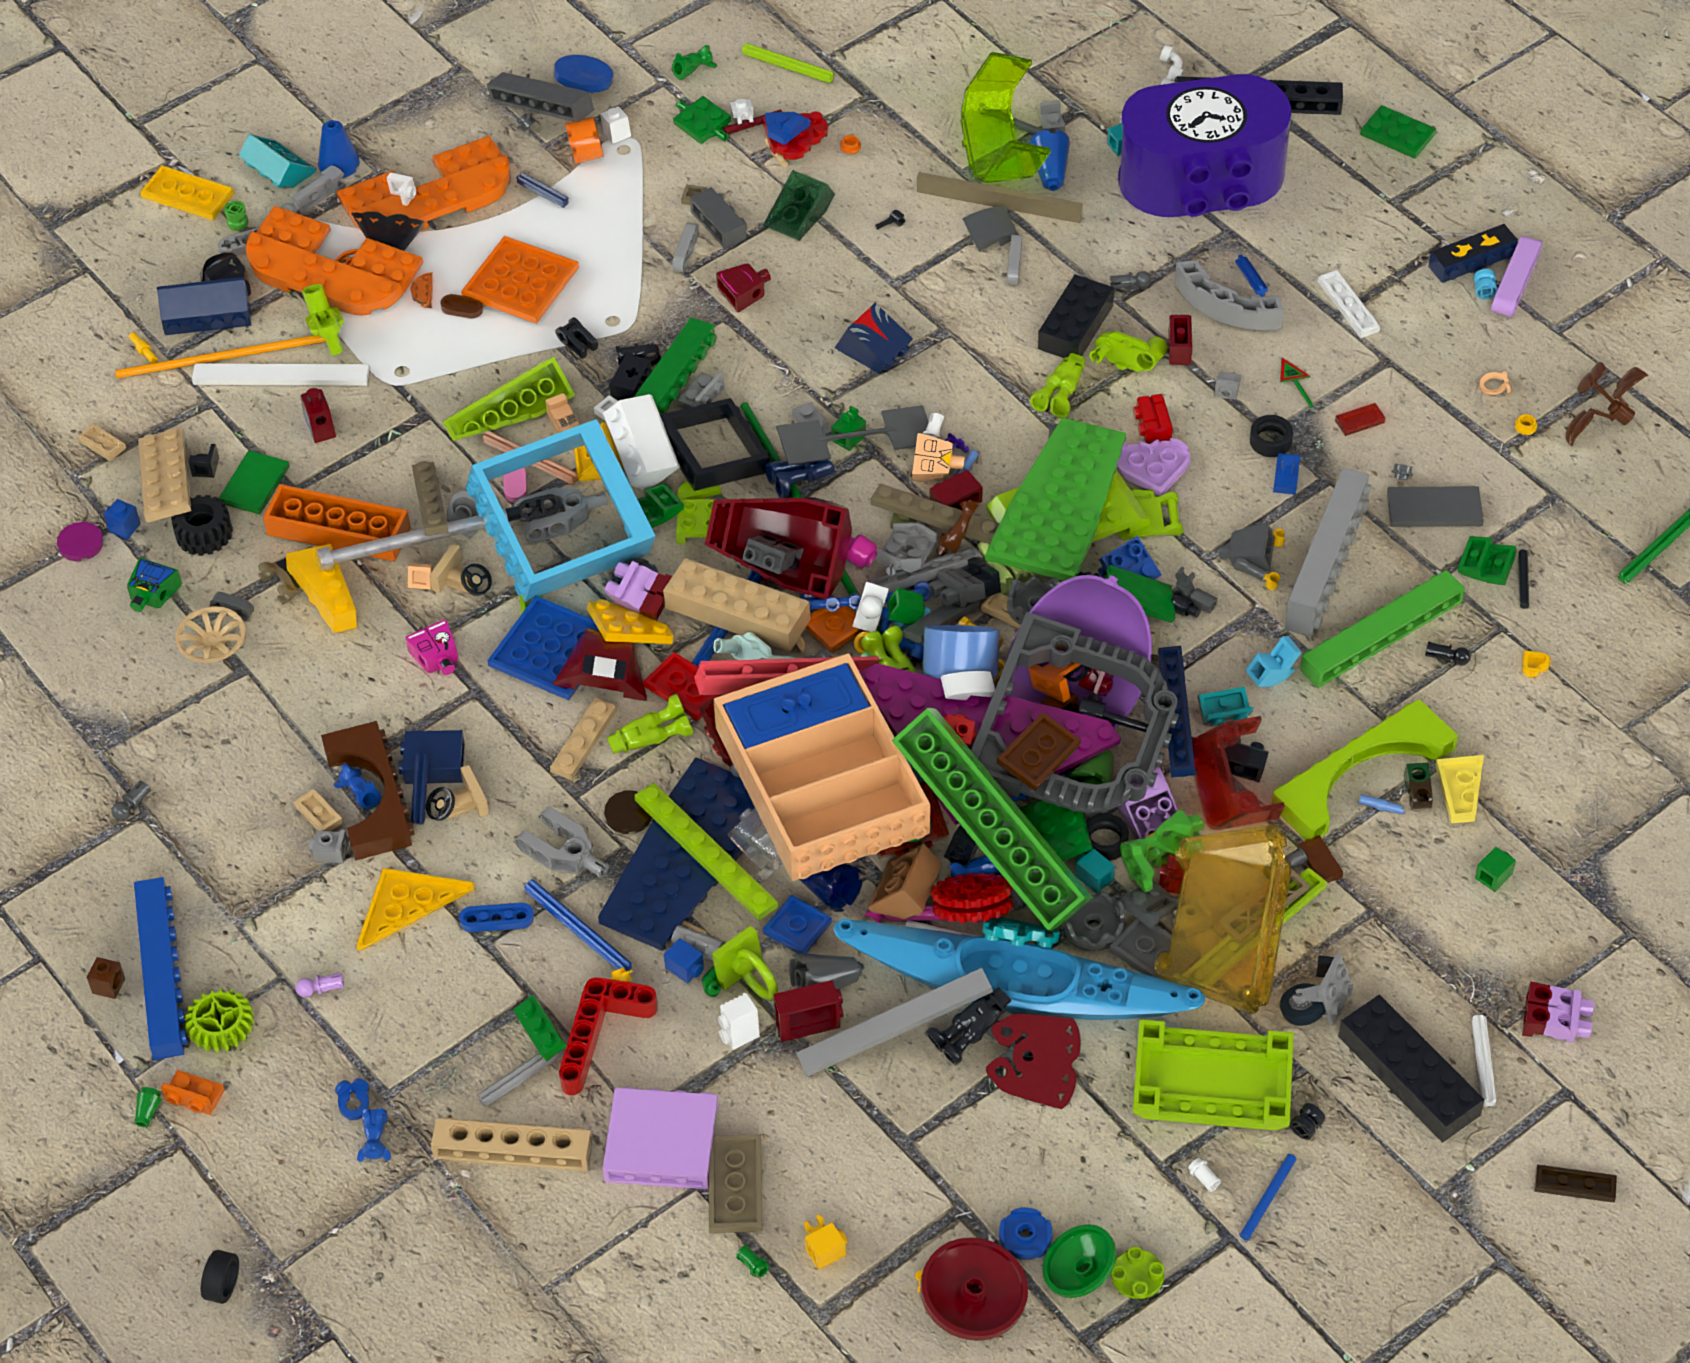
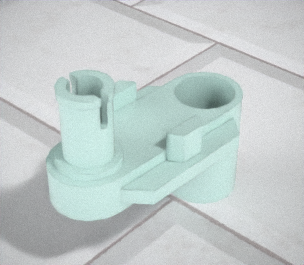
[713,632,794,660]

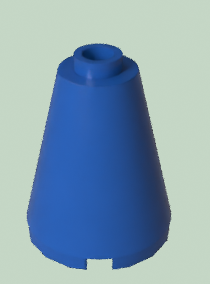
[318,120,360,178]
[1028,130,1070,191]

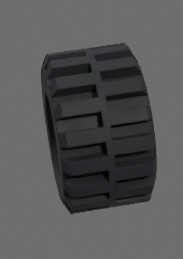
[171,495,233,556]

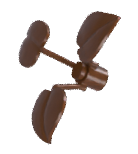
[1566,362,1648,447]

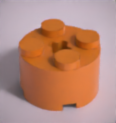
[565,117,604,164]

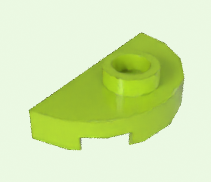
[677,481,721,499]

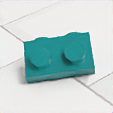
[1197,686,1253,726]

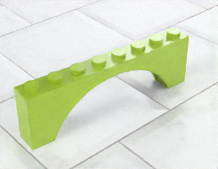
[1271,699,1458,841]

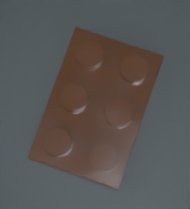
[996,712,1081,791]

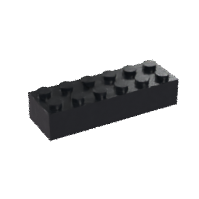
[1338,994,1485,1143]

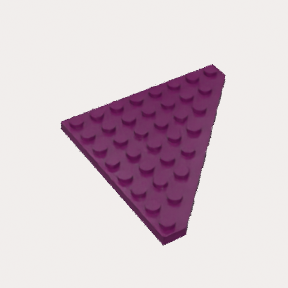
[859,663,1121,825]

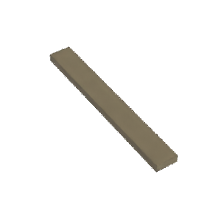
[917,172,1083,223]

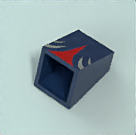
[835,303,913,374]

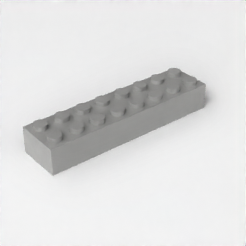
[1285,467,1372,637]

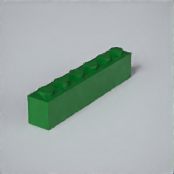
[633,318,717,415]

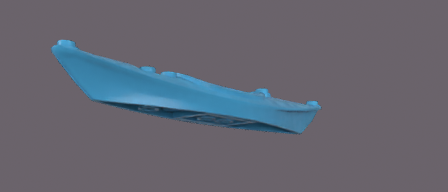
[834,919,1205,1020]

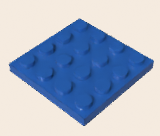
[487,596,599,701]

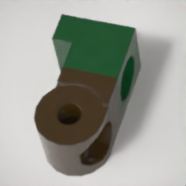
[1404,762,1433,809]

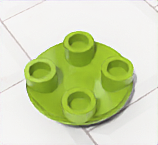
[1111,1246,1165,1299]

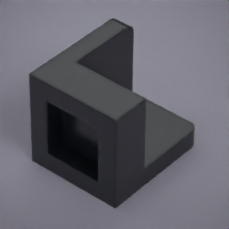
[188,444,219,478]

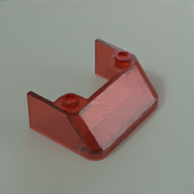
[1192,716,1285,830]

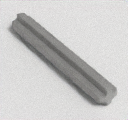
[478,1048,565,1107]

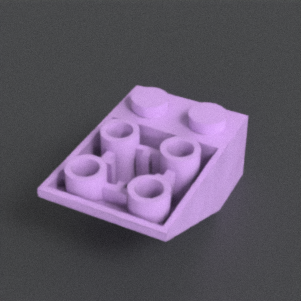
[1117,767,1178,839]

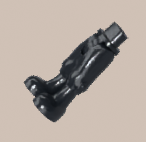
[925,987,1011,1066]

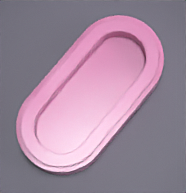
[503,468,527,503]

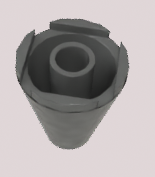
[789,953,862,989]

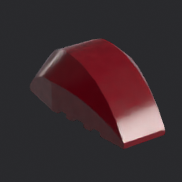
[705,497,852,599]

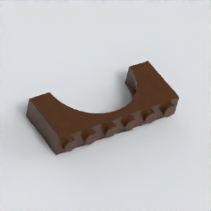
[321,721,415,861]

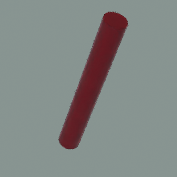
[723,109,782,134]

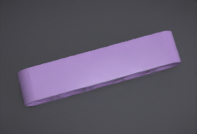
[1491,236,1543,318]

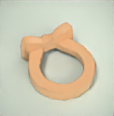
[1480,371,1511,395]

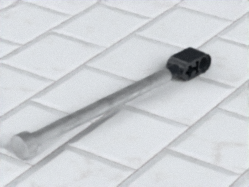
[316,494,561,572]

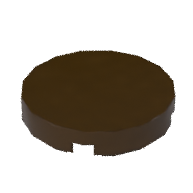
[604,790,652,834]

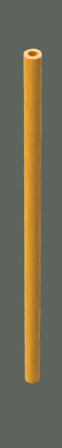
[115,334,326,379]

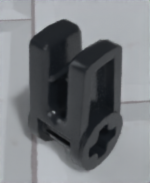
[555,317,598,359]

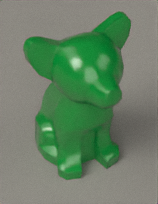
[672,45,717,80]

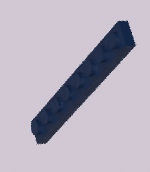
[1158,645,1196,778]

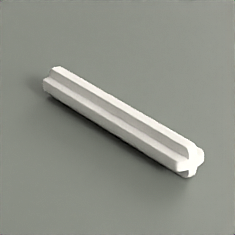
[1472,1015,1496,1107]

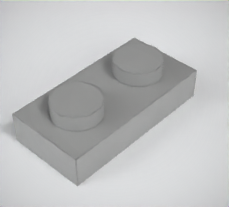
[792,402,831,436]

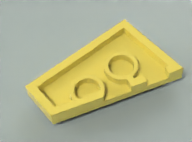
[1435,755,1484,824]

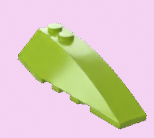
[442,357,575,441]

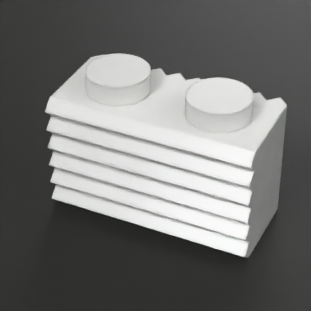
[717,993,760,1050]

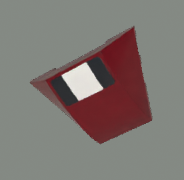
[553,628,647,701]

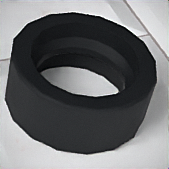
[1250,415,1293,457]
[1086,813,1129,861]
[200,1250,239,1304]

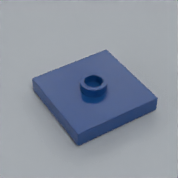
[762,895,832,954]

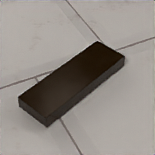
[1534,1164,1617,1203]

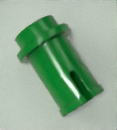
[736,1245,769,1278]

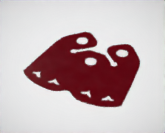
[986,1014,1081,1109]

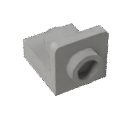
[1039,100,1065,133]
[1215,371,1241,400]

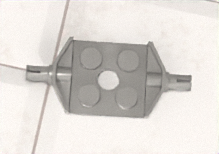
[877,521,938,576]

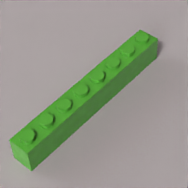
[1300,570,1465,688]

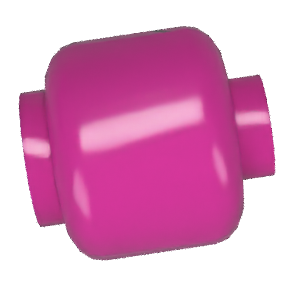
[846,534,877,568]

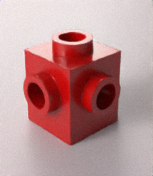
[943,714,976,746]

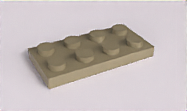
[709,1134,762,1233]

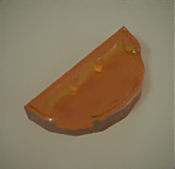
[410,272,433,308]

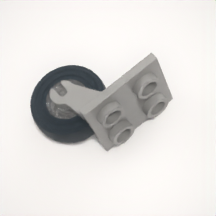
[1280,954,1353,1026]

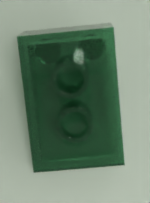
[763,170,835,241]

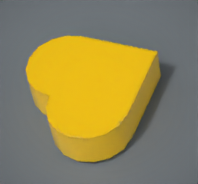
[1522,650,1551,678]

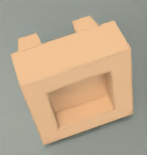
[408,563,433,589]

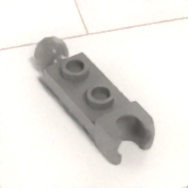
[281,165,346,215]

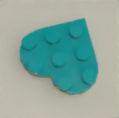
[982,917,1060,948]

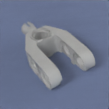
[514,488,608,543]
[515,807,609,878]

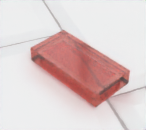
[1335,403,1386,436]

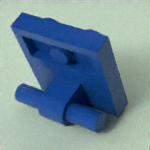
[1098,536,1162,580]

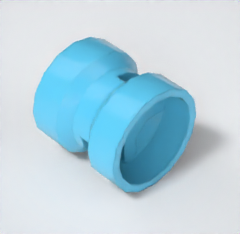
[1473,269,1498,299]

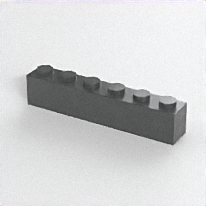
[486,72,594,122]

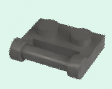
[1121,880,1185,927]

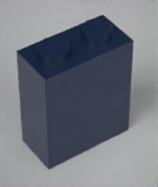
[398,730,465,784]

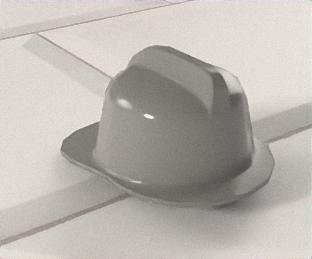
[446,490,479,536]

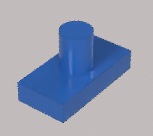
[1273,453,1300,495]

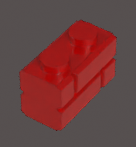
[1133,394,1173,444]

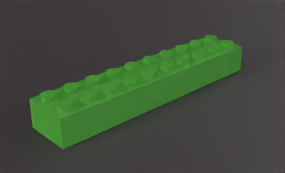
[892,708,1093,931]

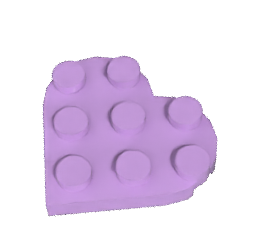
[1117,438,1191,496]

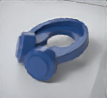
[335,1078,369,1120]

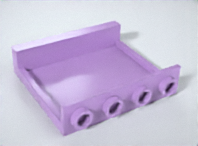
[603,1087,719,1189]

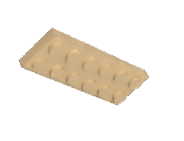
[138,427,191,523]

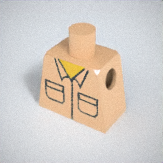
[912,433,965,481]

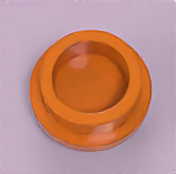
[840,135,861,154]

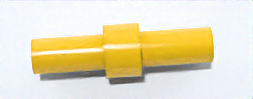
[129,332,158,364]

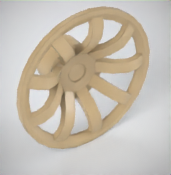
[175,606,246,663]

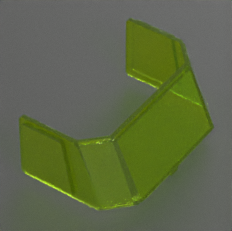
[960,52,1051,183]

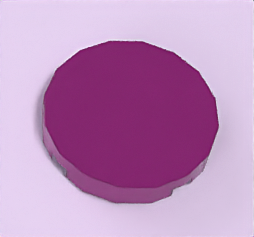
[57,522,103,561]

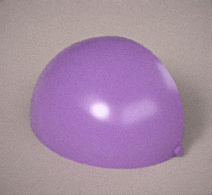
[1005,575,1152,729]

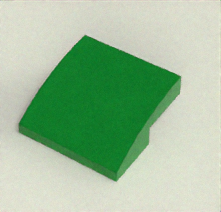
[637,483,684,528]
[1457,536,1517,585]

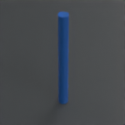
[1239,1154,1297,1241]

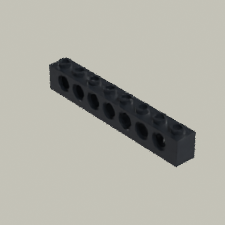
[1176,76,1343,115]

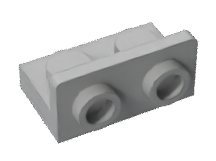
[677,372,725,409]

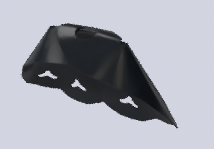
[351,212,425,251]
[200,253,251,296]

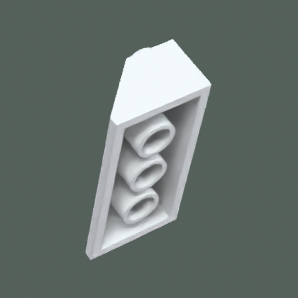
[603,394,680,490]

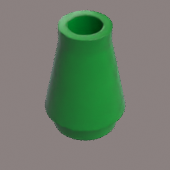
[134,1087,162,1128]

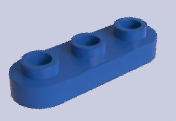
[459,903,534,932]

